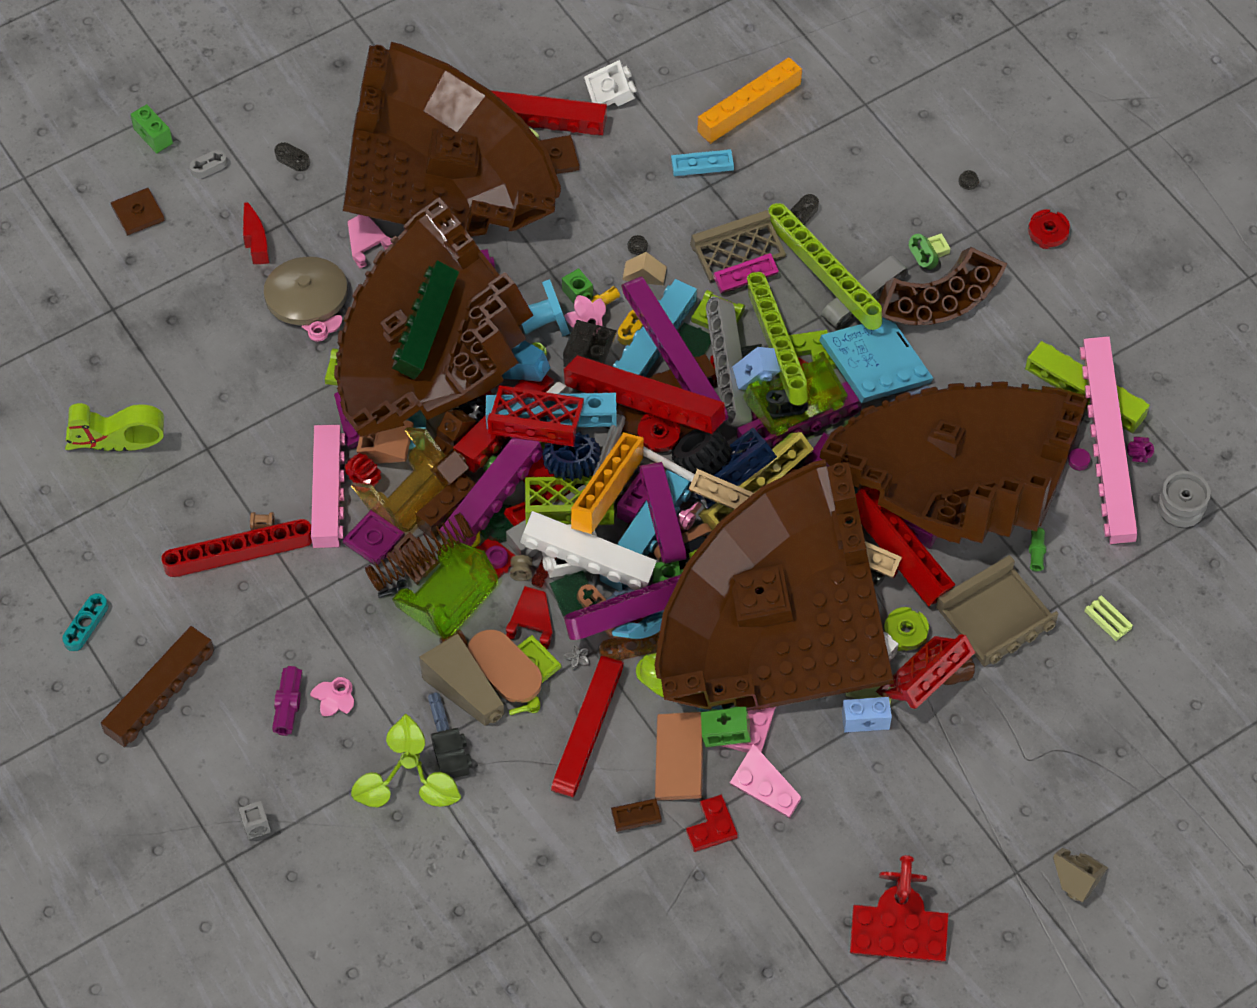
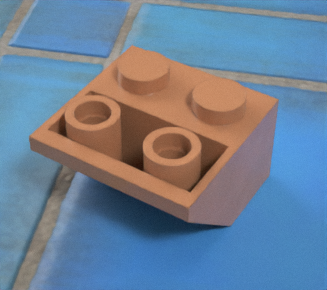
[356,420,414,464]

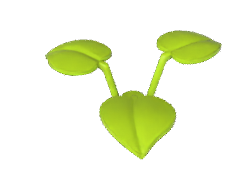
[351,714,461,807]

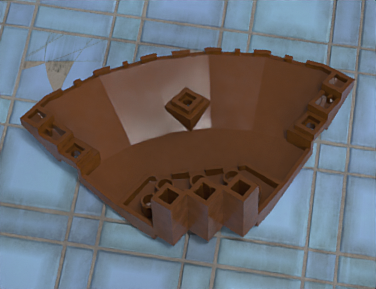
[334,197,534,437]
[819,381,1089,544]

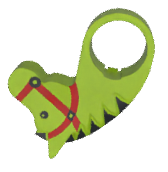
[65,403,164,451]

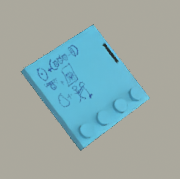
[819,318,933,403]

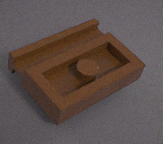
[387,532,440,585]

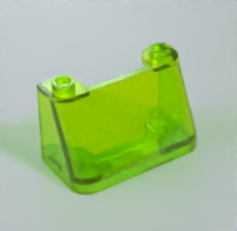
[743,352,848,436]
[392,538,498,638]

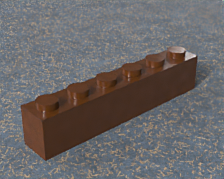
[101,626,214,748]

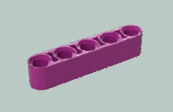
[640,462,686,564]

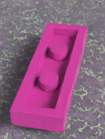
[713,253,779,294]

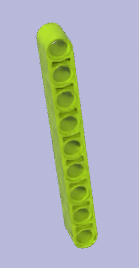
[768,203,882,330]
[747,272,808,405]

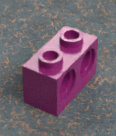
[617,472,646,524]

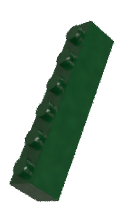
[392,260,459,380]

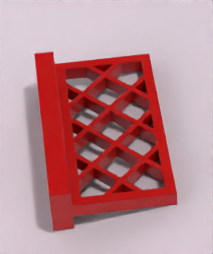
[487,385,584,447]
[876,634,975,709]

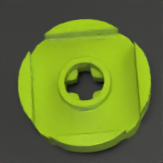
[884,607,929,651]

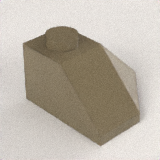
[1053,848,1108,902]

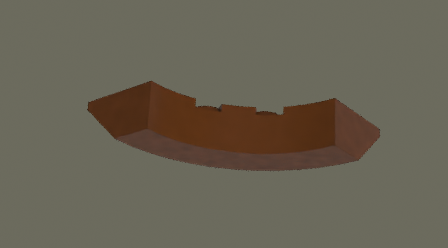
[879,247,1007,325]

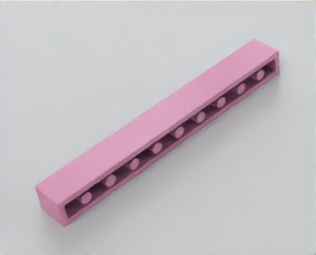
[1079,336,1137,544]

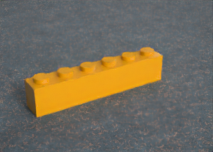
[697,57,802,144]
[571,432,644,534]

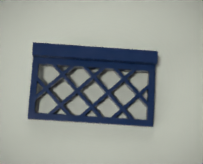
[690,427,777,509]

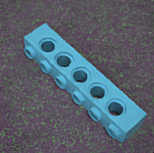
[486,393,617,429]

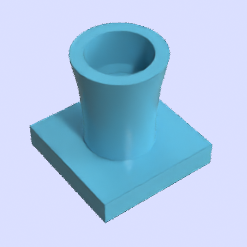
[522,279,570,337]

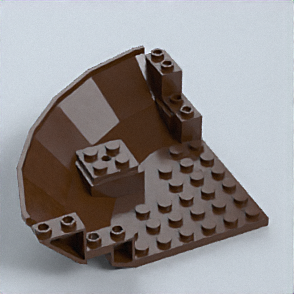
[342,42,561,237]
[654,459,894,710]

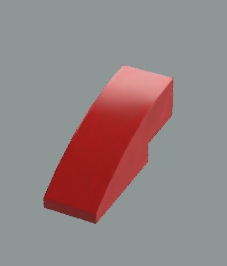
[243,202,270,264]

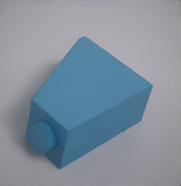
[501,340,551,381]

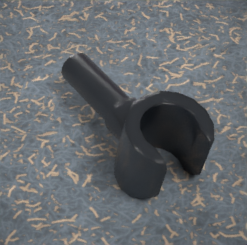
[378,579,409,598]

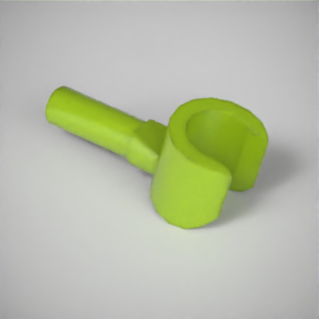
[509,696,540,715]

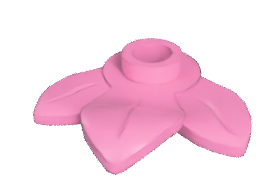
[564,295,606,334]
[301,315,342,341]
[677,502,702,534]
[310,677,354,716]

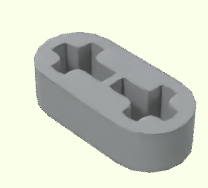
[190,150,227,179]

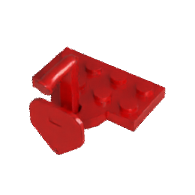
[850,855,948,962]

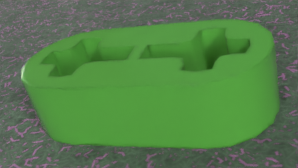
[909,234,939,270]

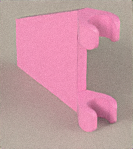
[348,215,392,269]

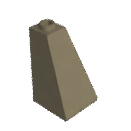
[419,634,504,726]

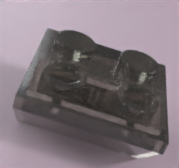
[563,320,617,367]

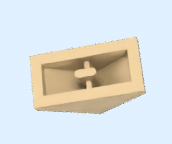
[623,252,667,286]

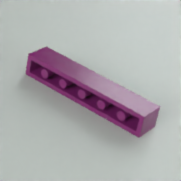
[440,437,543,551]

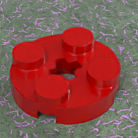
[1028,209,1070,249]
[637,413,680,453]

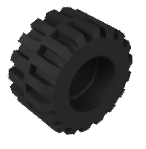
[672,429,731,475]

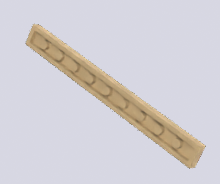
[688,469,902,578]

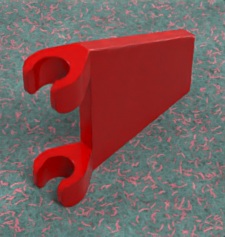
[506,586,553,649]

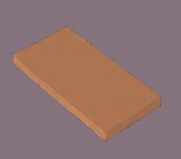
[655,712,703,801]

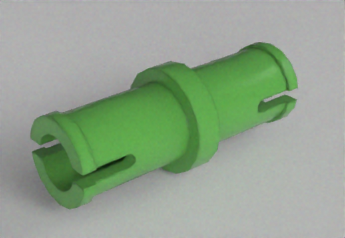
[1029,527,1046,572]

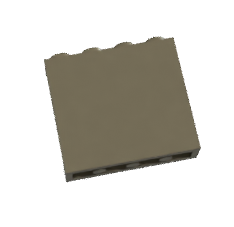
[936,555,1058,667]

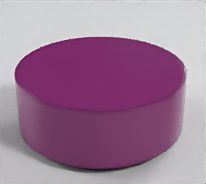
[1068,448,1091,471]
[485,546,508,569]

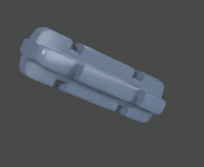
[428,692,449,732]

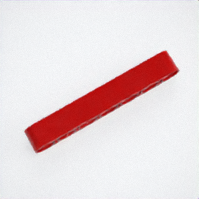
[161,519,312,577]
[551,655,624,798]

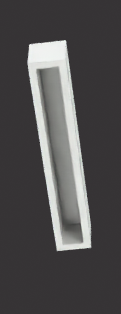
[520,511,657,590]

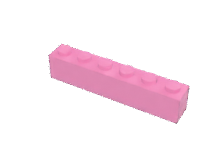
[311,425,346,548]

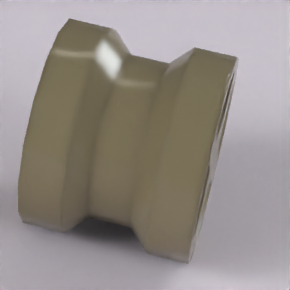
[510,555,533,581]

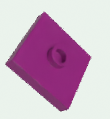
[343,510,405,565]

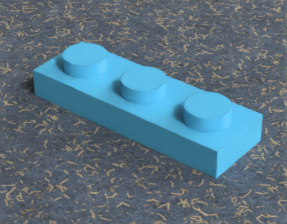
[671,149,734,176]

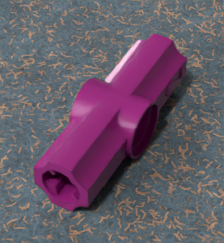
[272,666,303,736]

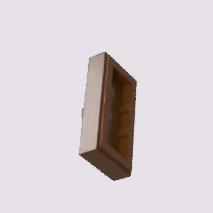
[611,798,662,832]

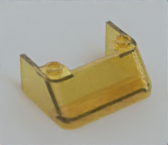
[351,427,447,532]

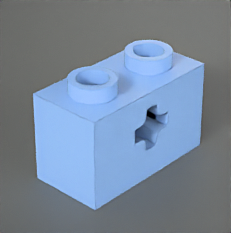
[732,347,780,392]
[842,697,892,733]

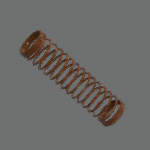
[365,512,474,592]

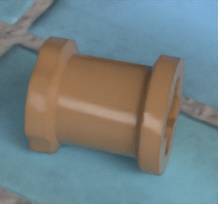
[250,512,275,530]

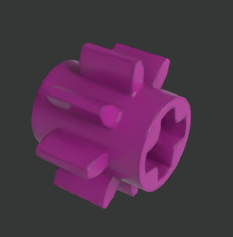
[1127,437,1154,463]

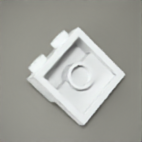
[584,60,637,107]

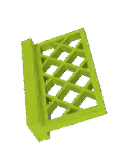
[525,476,614,525]

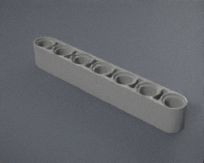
[706,297,752,429]

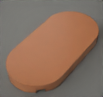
[468,630,542,703]

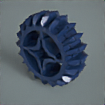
[543,431,601,481]

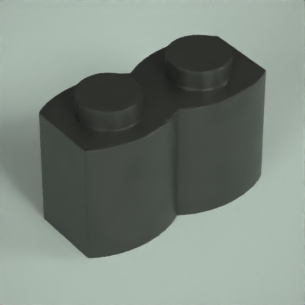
[431,727,472,778]

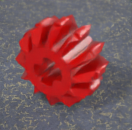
[345,453,381,491]

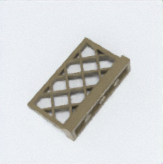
[690,210,786,283]

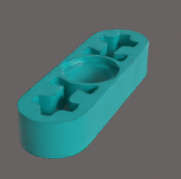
[62,593,108,651]

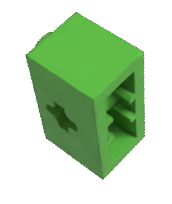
[130,104,173,154]
[701,707,751,747]

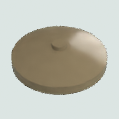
[264,257,348,325]

